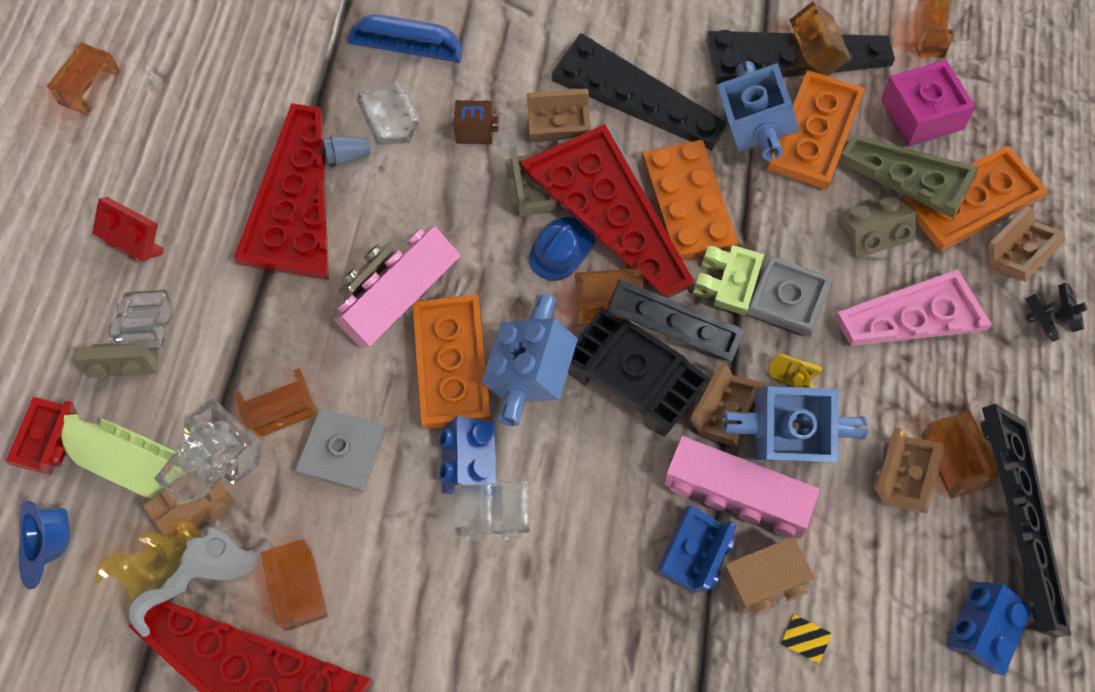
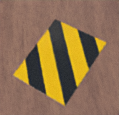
[781,614,832,664]

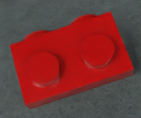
[92,197,164,261]
[6,397,79,476]

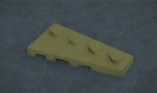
[841,135,978,219]

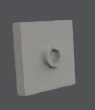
[747,255,833,337]
[295,408,387,493]

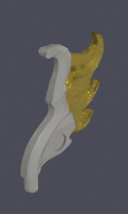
[95,519,276,637]

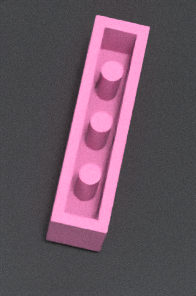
[333,226,461,348]
[664,436,820,539]

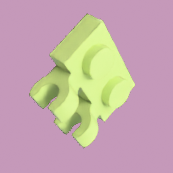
[693,245,764,316]

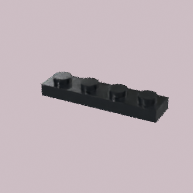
[606,279,745,361]

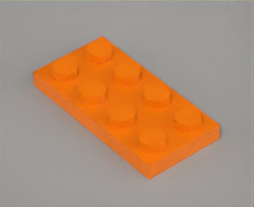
[767,70,866,190]
[642,140,739,261]
[903,145,1048,252]
[412,294,492,430]

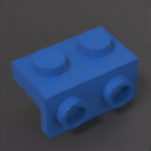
[439,416,497,494]
[656,505,737,593]
[947,582,1032,676]

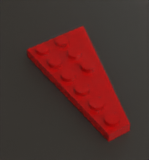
[234,103,329,280]
[520,124,695,298]
[128,601,374,692]

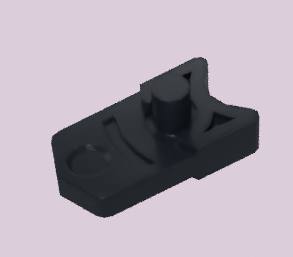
[1054,283,1088,332]
[1025,293,1061,342]

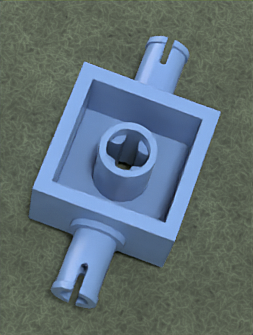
[718,61,799,161]
[481,294,578,426]
[722,386,868,463]

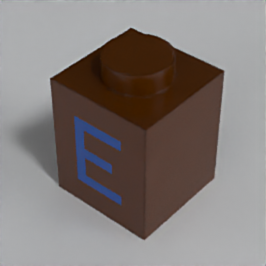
[453,100,499,144]

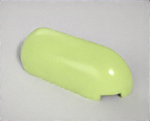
[61,414,189,498]

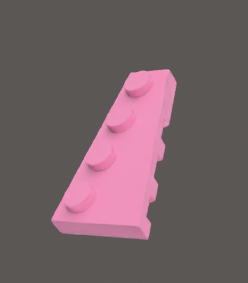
[835,269,992,346]

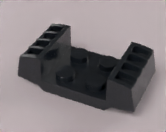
[568,308,710,437]

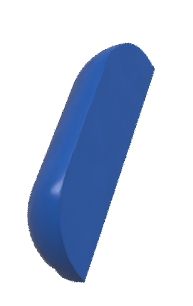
[348,14,462,63]

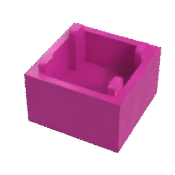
[881,60,976,147]

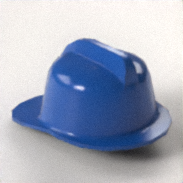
[529,217,594,281]
[19,500,70,589]

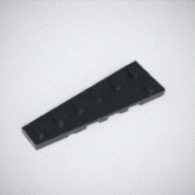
[706,30,895,85]
[552,33,727,151]
[981,404,1072,638]

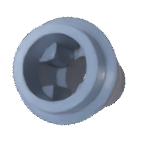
[323,135,370,166]

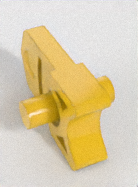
[769,353,822,388]

